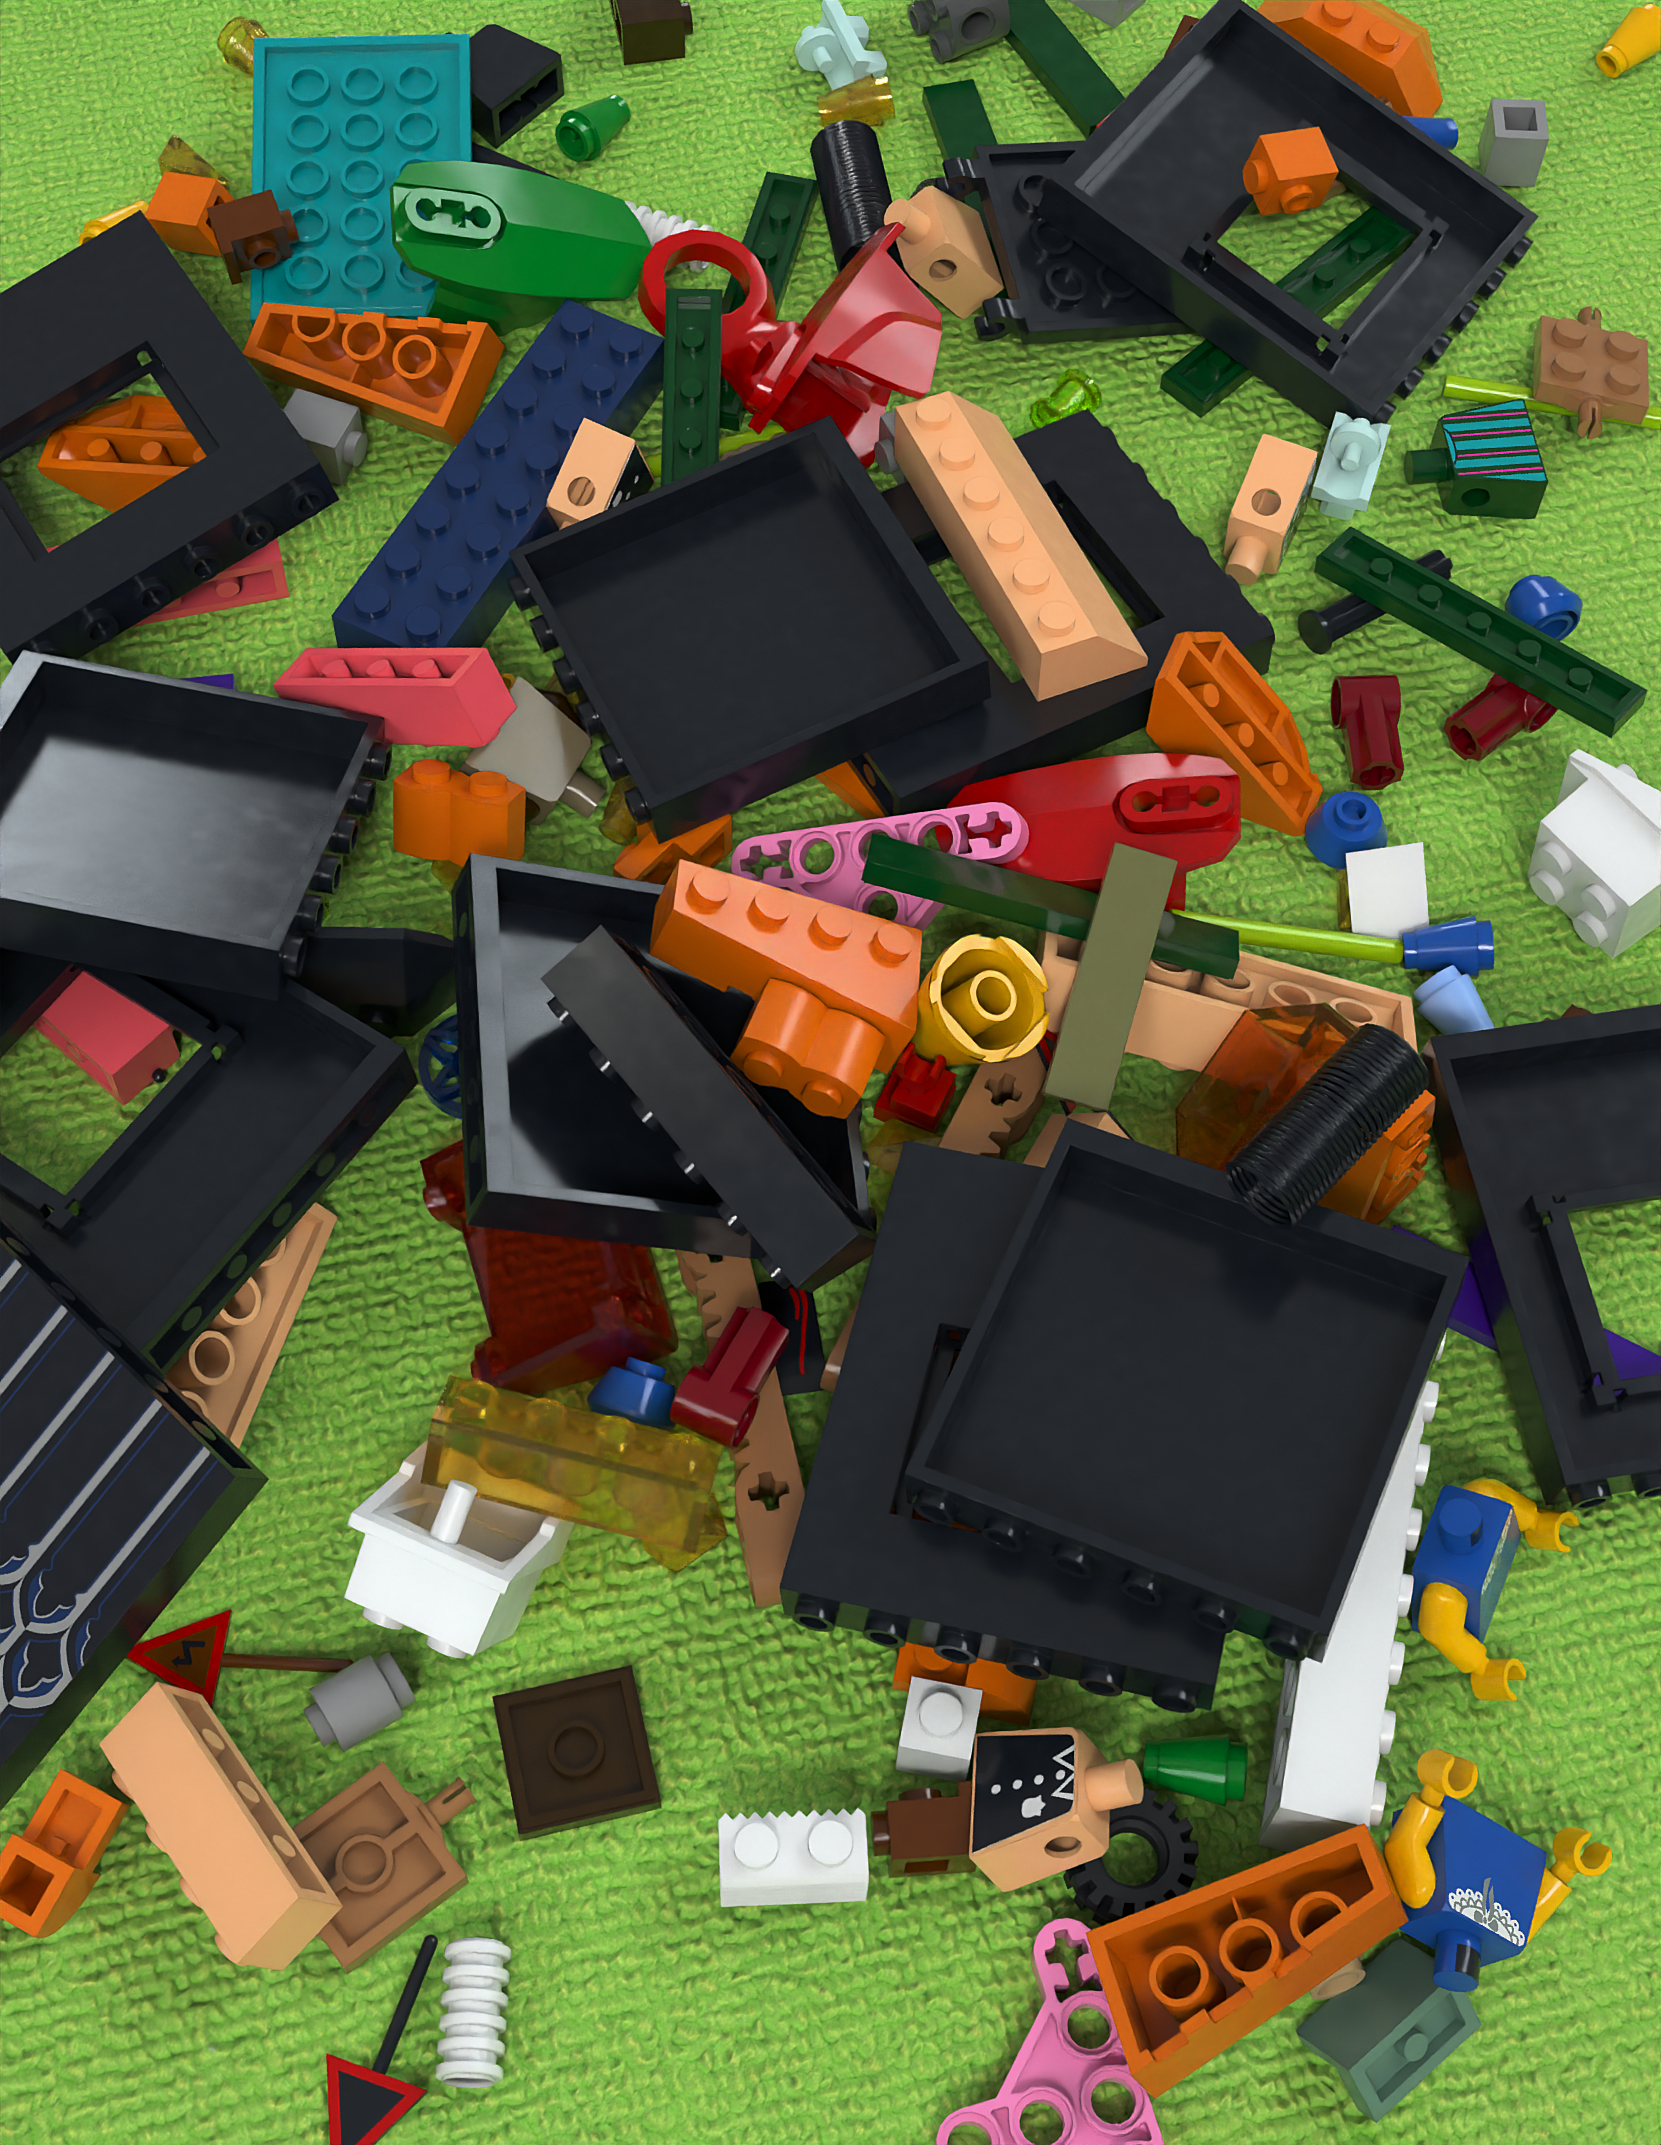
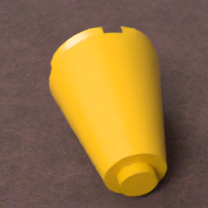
[901,934,1050,1066]

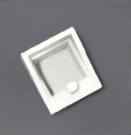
[1527,749,1661,959]
[344,1436,583,1659]

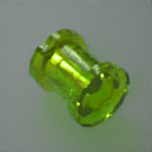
[1029,369,1102,429]

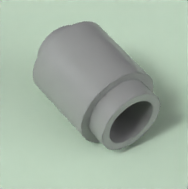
[303,1651,416,1752]

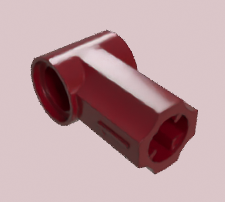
[1443,674,1558,762]
[1331,675,1404,791]
[669,1306,790,1450]

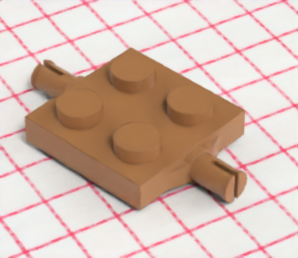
[1533,306,1649,439]
[291,1761,476,1975]

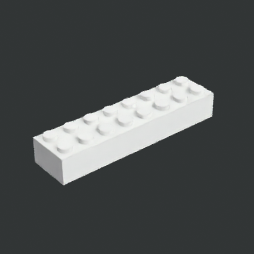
[1258,1330,1447,1853]

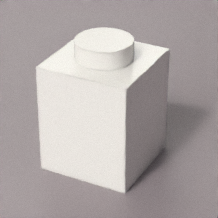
[895,1676,983,1783]

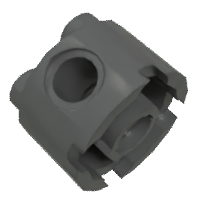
[907,0,1010,64]

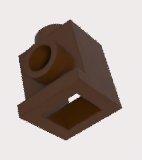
[207,190,300,285]
[871,1781,977,1878]

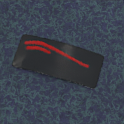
[758,1281,825,1396]

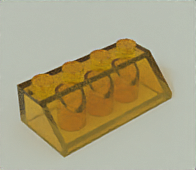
[421,1375,724,1554]

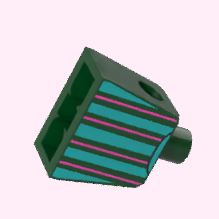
[1404,399,1548,519]

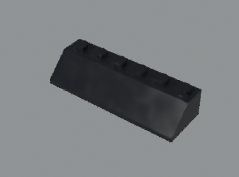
[540,925,878,1293]

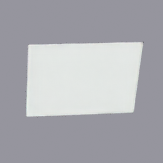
[1345,842,1429,940]

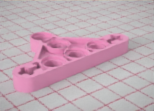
[731,802,1029,932]
[934,1918,1165,2145]

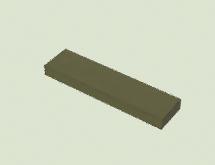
[1041,842,1178,1112]

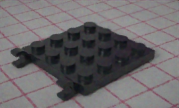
[934,141,1213,345]

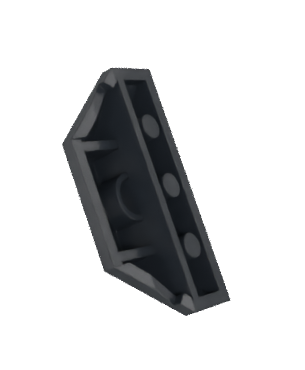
[289,926,456,1039]

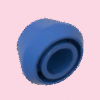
[1504,575,1583,641]
[1305,791,1388,871]
[587,1356,676,1438]

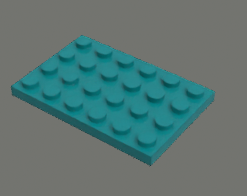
[250,34,472,328]

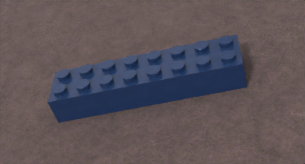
[332,299,665,648]

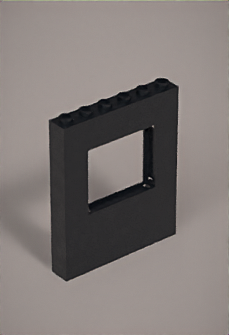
[1036,0,1539,430]
[0,210,339,665]
[846,408,1275,817]
[0,948,419,1376]
[1420,1004,1661,1510]
[779,1141,1227,1713]

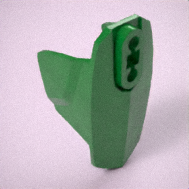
[389,160,652,337]

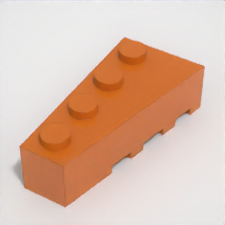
[242,302,505,447]
[649,859,922,1074]
[1317,1085,1436,1225]
[1086,1823,1409,2099]

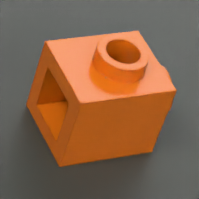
[1242,127,1339,216]
[145,171,235,257]

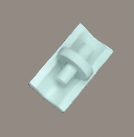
[794,0,887,104]
[1310,411,1391,521]

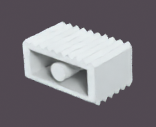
[718,1808,869,1907]

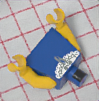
[1412,1478,1579,1701]
[1383,1749,1612,1992]

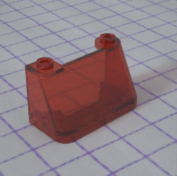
[420,1139,679,1403]

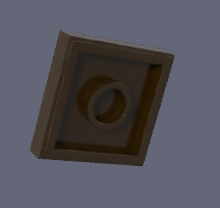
[492,1665,662,1841]

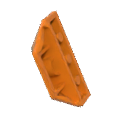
[1257,0,1443,117]
[37,395,207,513]
[1145,631,1323,837]

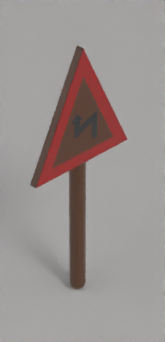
[125,1609,354,1709]

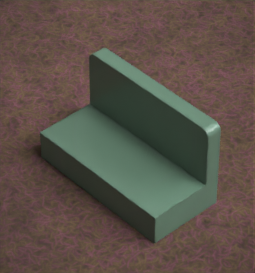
[1296,1939,1482,2123]

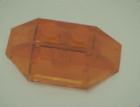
[1175,1002,1358,1172]

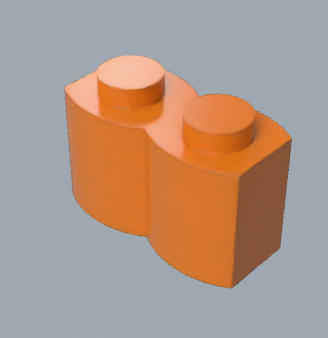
[393,759,526,867]
[730,978,886,1119]

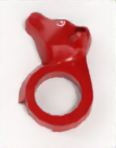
[638,229,800,414]

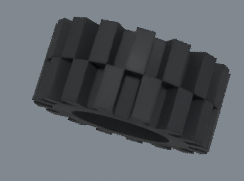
[1063,1788,1199,1926]

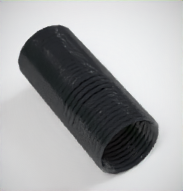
[810,120,903,274]
[1225,1023,1430,1230]

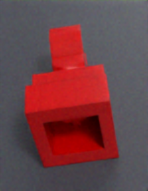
[873,1042,957,1143]

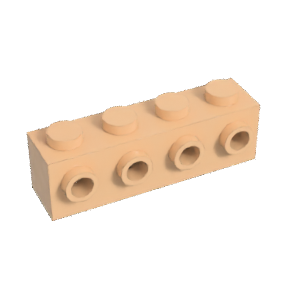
[99,1682,343,1971]

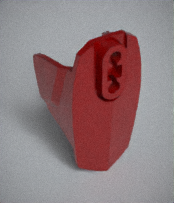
[746,222,942,470]
[934,753,1241,912]

